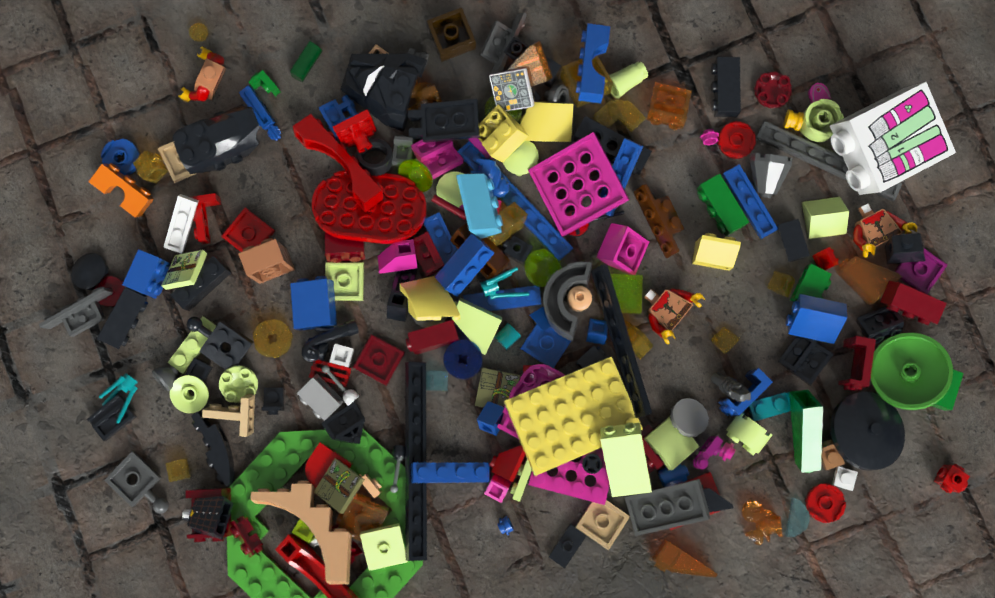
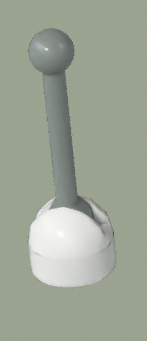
[322,365,360,406]

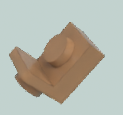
[821,439,845,470]

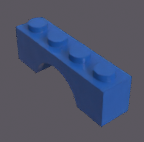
[576,23,610,103]

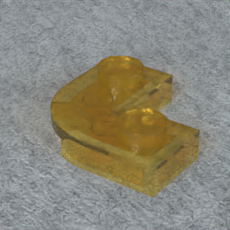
[592,100,646,132]

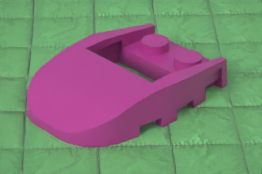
[497,364,565,439]

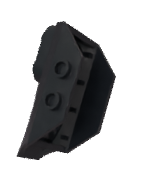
[173,104,260,174]

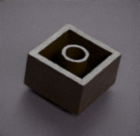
[427,7,476,62]

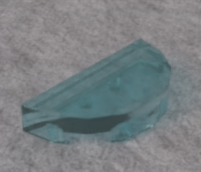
[785,498,810,537]

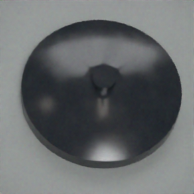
[830,392,905,471]

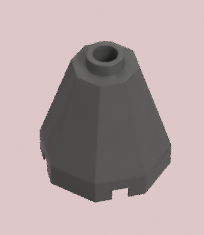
[750,153,793,198]

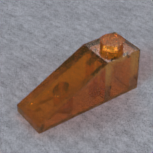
[652,539,718,578]

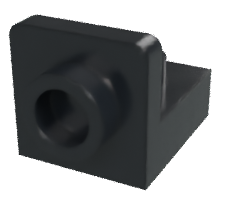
[261,388,285,415]

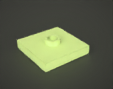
[360,523,408,571]

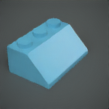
[456,174,503,239]

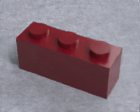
[880,280,947,326]

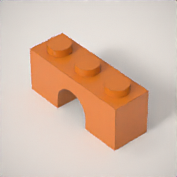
[89,163,154,218]

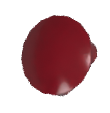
[754,72,792,108]

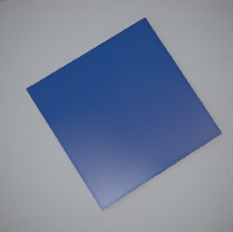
[529,306,551,331]

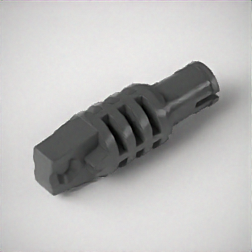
[711,372,751,402]

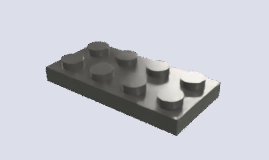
[625,479,711,536]

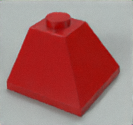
[490,445,525,482]

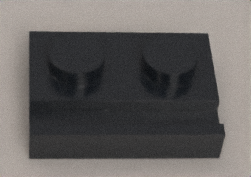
[87,395,137,441]

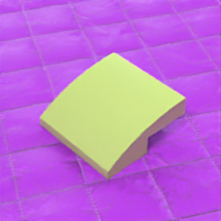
[644,416,699,470]

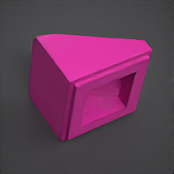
[484,473,512,503]

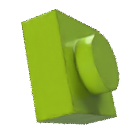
[291,519,314,543]

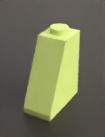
[451,298,502,355]

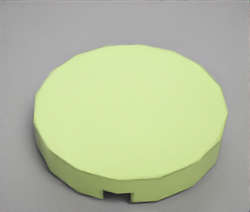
[436,172,464,208]

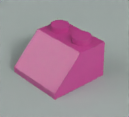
[596,223,649,276]

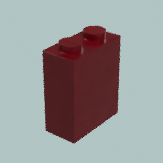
[405,320,460,355]

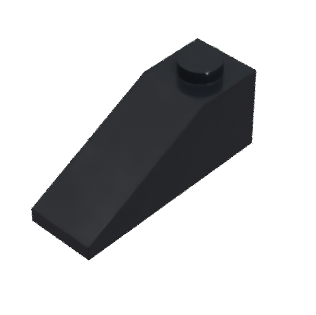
[387,263,419,322]

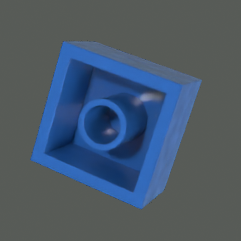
[122,249,171,299]

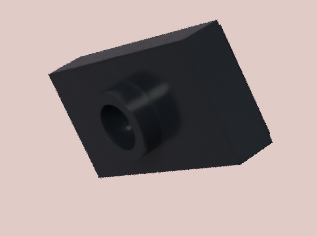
[548,524,587,568]

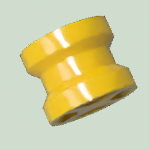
[783,109,804,131]

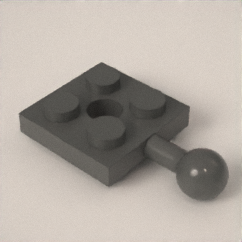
[105,451,169,514]

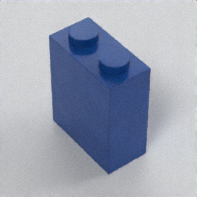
[290,276,337,331]
[785,294,847,344]

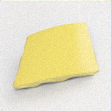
[520,101,573,142]
[400,276,460,320]

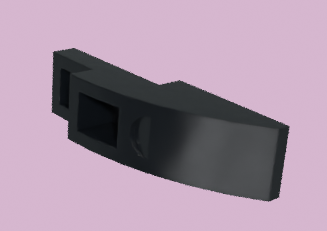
[191,412,235,486]

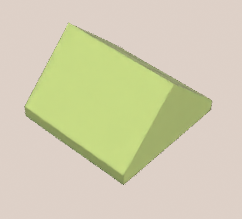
[802,197,849,239]

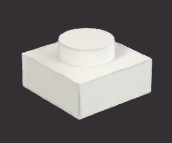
[330,344,354,368]
[832,466,858,491]

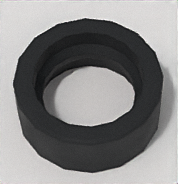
[356,139,393,176]

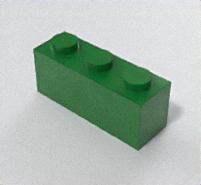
[697,174,749,237]

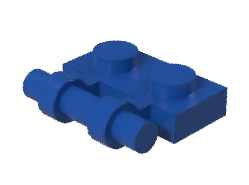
[319,95,359,141]

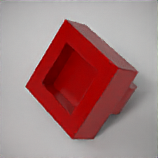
[812,247,839,271]

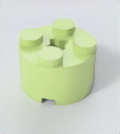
[800,99,844,142]
[726,413,772,455]

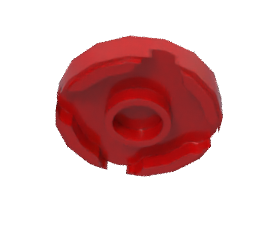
[718,121,756,159]
[805,483,846,523]

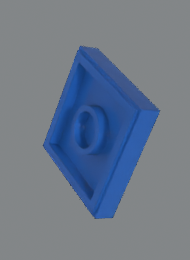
[520,324,571,368]

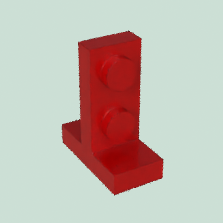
[190,193,221,244]

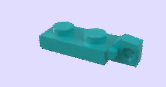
[748,392,791,421]

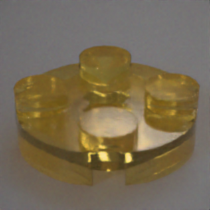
[253,319,293,358]

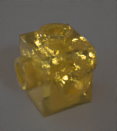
[133,151,168,183]

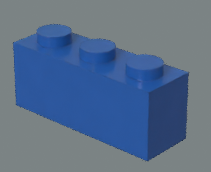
[435,233,494,297]

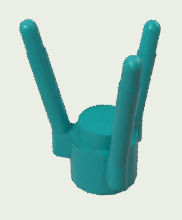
[480,267,530,299]
[99,373,138,423]

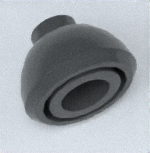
[544,84,569,103]
[152,366,179,391]

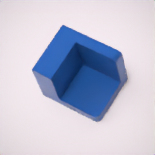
[477,401,504,436]

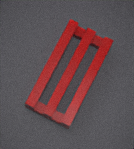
[309,360,352,387]

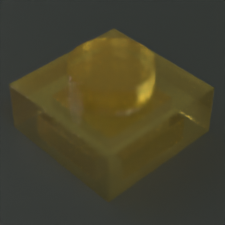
[165,458,191,482]

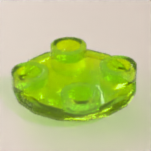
[524,249,561,287]

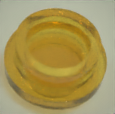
[189,23,208,42]

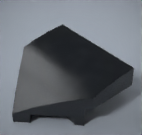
[321,402,365,444]

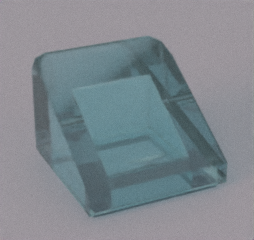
[426,371,448,391]

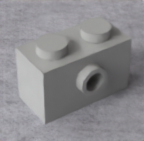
[297,374,344,421]

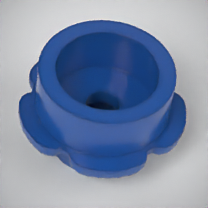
[497,516,514,535]

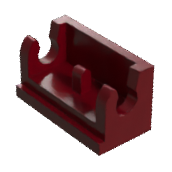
[413,231,444,277]

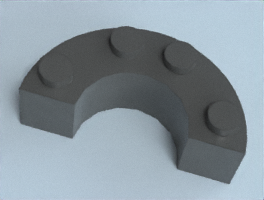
[543,262,592,341]

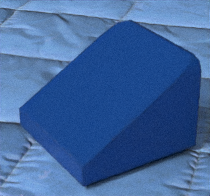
[586,318,608,345]

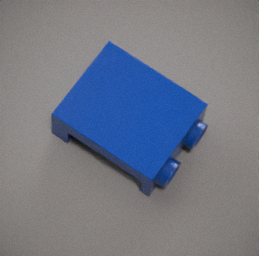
[718,368,773,416]

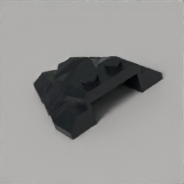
[340,53,427,132]

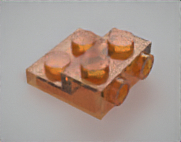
[646,82,692,130]
[335,493,389,541]

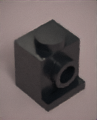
[502,236,533,265]

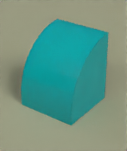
[494,323,521,350]

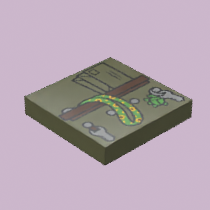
[475,368,520,408]
[314,458,365,514]

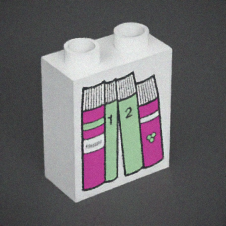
[830,82,956,195]

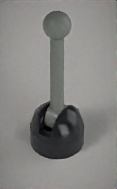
[390,445,405,493]

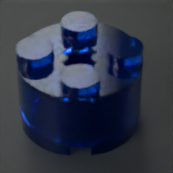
[443,340,483,380]

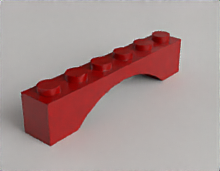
[293,114,383,212]
[275,534,358,598]

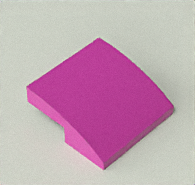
[411,139,463,180]

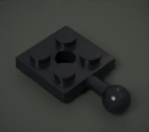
[186,317,254,370]

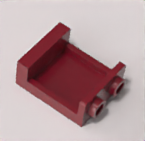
[838,336,876,391]
[185,488,232,542]

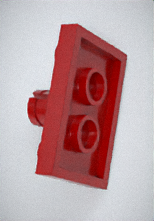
[333,109,377,153]

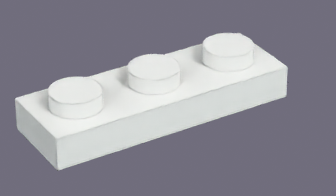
[164,194,199,254]

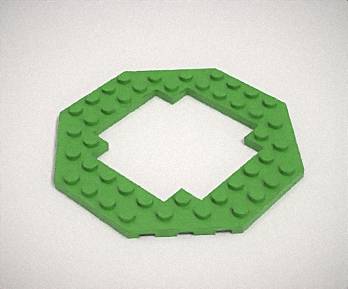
[227,428,423,598]

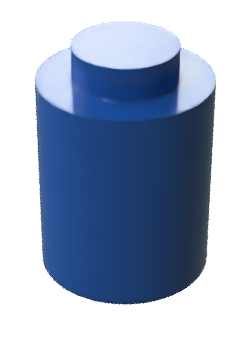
[657,463,689,487]

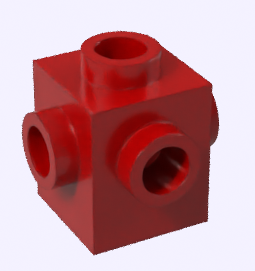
[934,464,970,494]

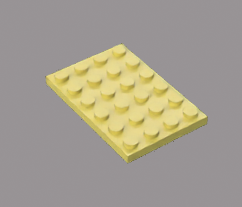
[503,356,643,476]

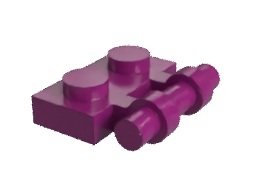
[692,436,723,469]

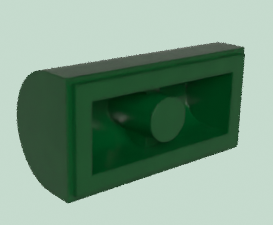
[290,41,323,82]

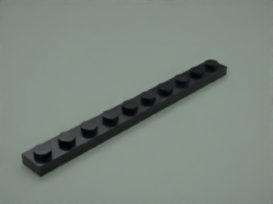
[405,361,427,561]

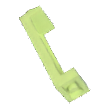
[600,423,652,497]

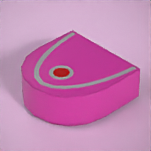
[808,83,831,104]

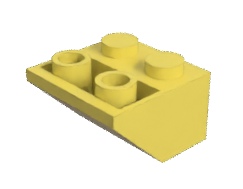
[478,105,529,163]
[692,233,741,271]

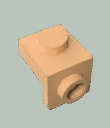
[360,474,382,498]

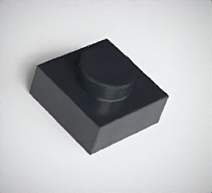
[185,358,213,383]

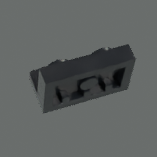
[856,306,904,344]

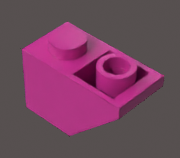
[377,239,418,274]

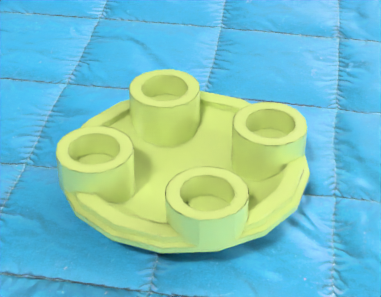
[503,141,539,176]
[219,366,258,403]

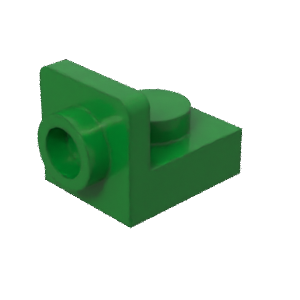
[249,70,281,97]

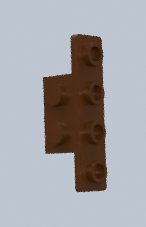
[634,184,684,258]

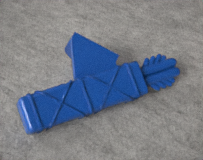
[239,86,281,141]

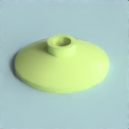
[170,375,209,413]

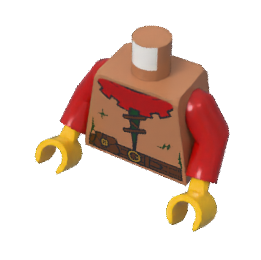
[178,47,226,102]
[853,203,917,258]
[644,289,705,344]

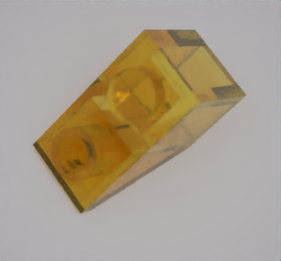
[487,202,528,246]
[608,319,653,360]

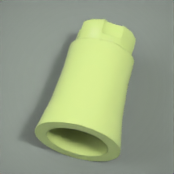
[605,62,648,99]

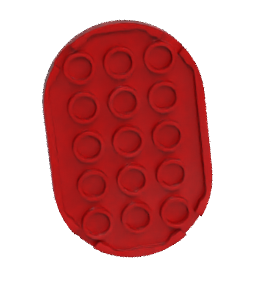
[312,170,427,244]

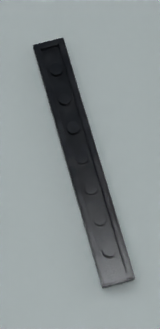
[591,264,652,418]

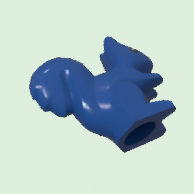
[470,159,509,198]

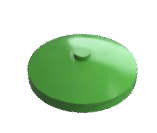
[870,333,953,410]

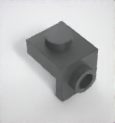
[392,135,413,167]

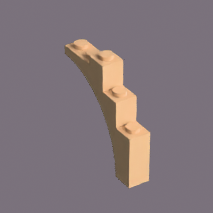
[251,481,352,584]

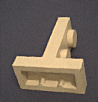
[202,394,255,437]

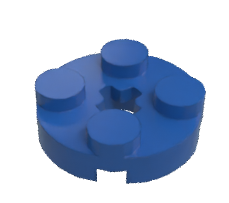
[101,139,142,176]

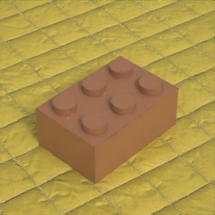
[238,238,295,284]

